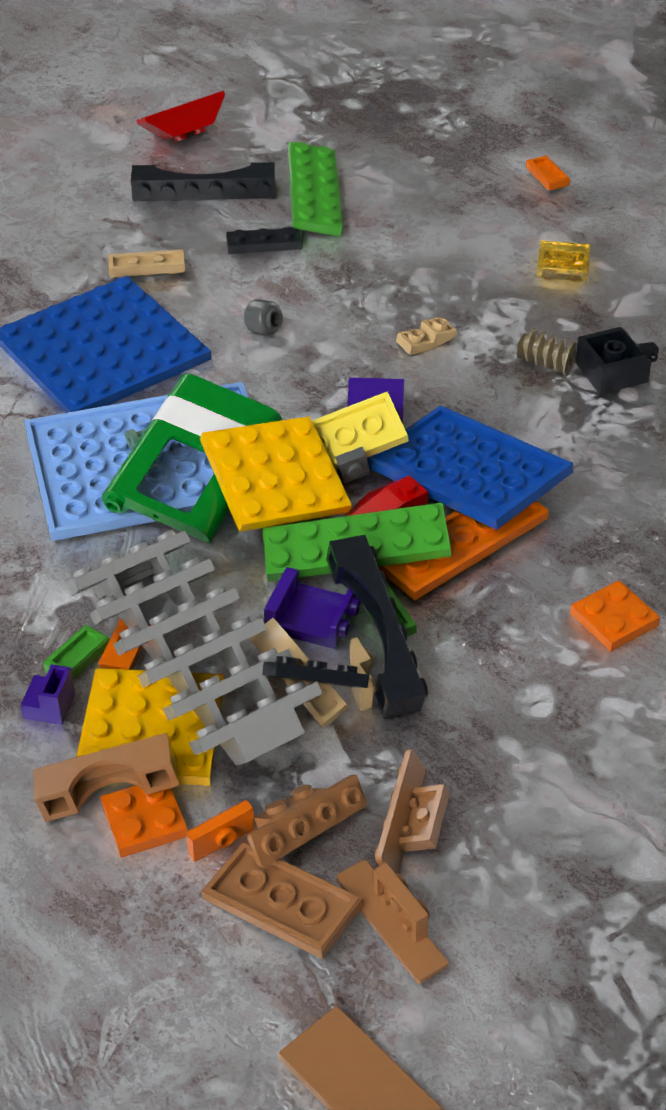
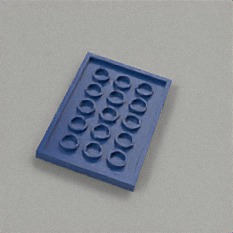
[367,406,573,530]

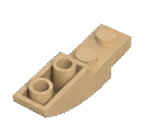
[249,618,349,729]

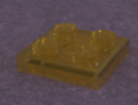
[536,240,590,282]

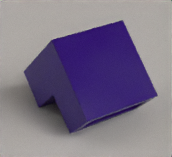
[20,664,75,725]

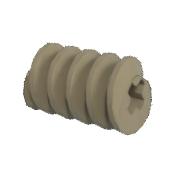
[516,328,577,376]

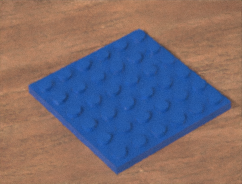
[0,276,212,413]

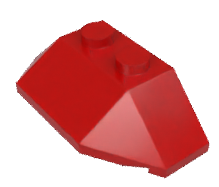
[136,90,225,142]

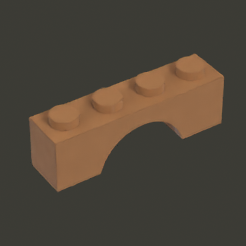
[33,733,180,822]

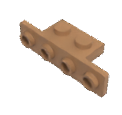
[375,750,450,874]
[248,775,367,867]
[336,860,448,984]

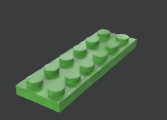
[288,142,342,237]
[263,503,451,582]

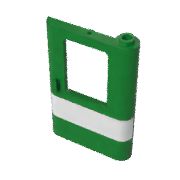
[101,373,282,544]

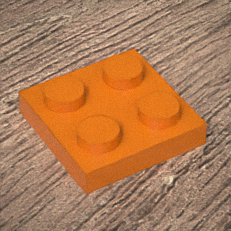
[570,580,660,652]
[100,785,188,858]

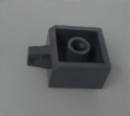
[575,327,659,395]

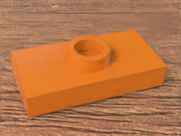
[526,155,570,191]
[98,618,151,670]
[186,800,255,862]

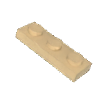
[108,249,185,278]

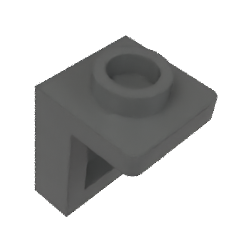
[335,447,371,484]

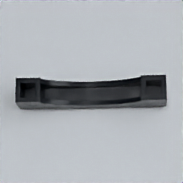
[131,162,275,201]
[326,535,428,719]

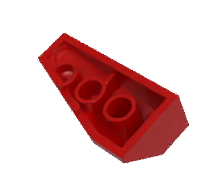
[343,475,428,517]

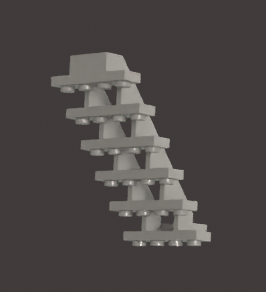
[67,529,323,765]

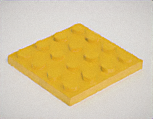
[200,416,352,532]
[76,668,225,786]

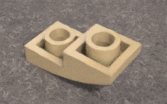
[396,317,458,355]
[349,637,376,712]

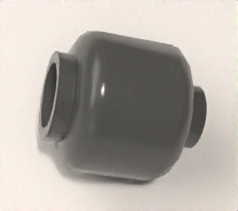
[244,299,283,335]

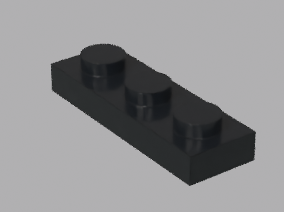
[226,227,302,254]
[262,656,369,688]

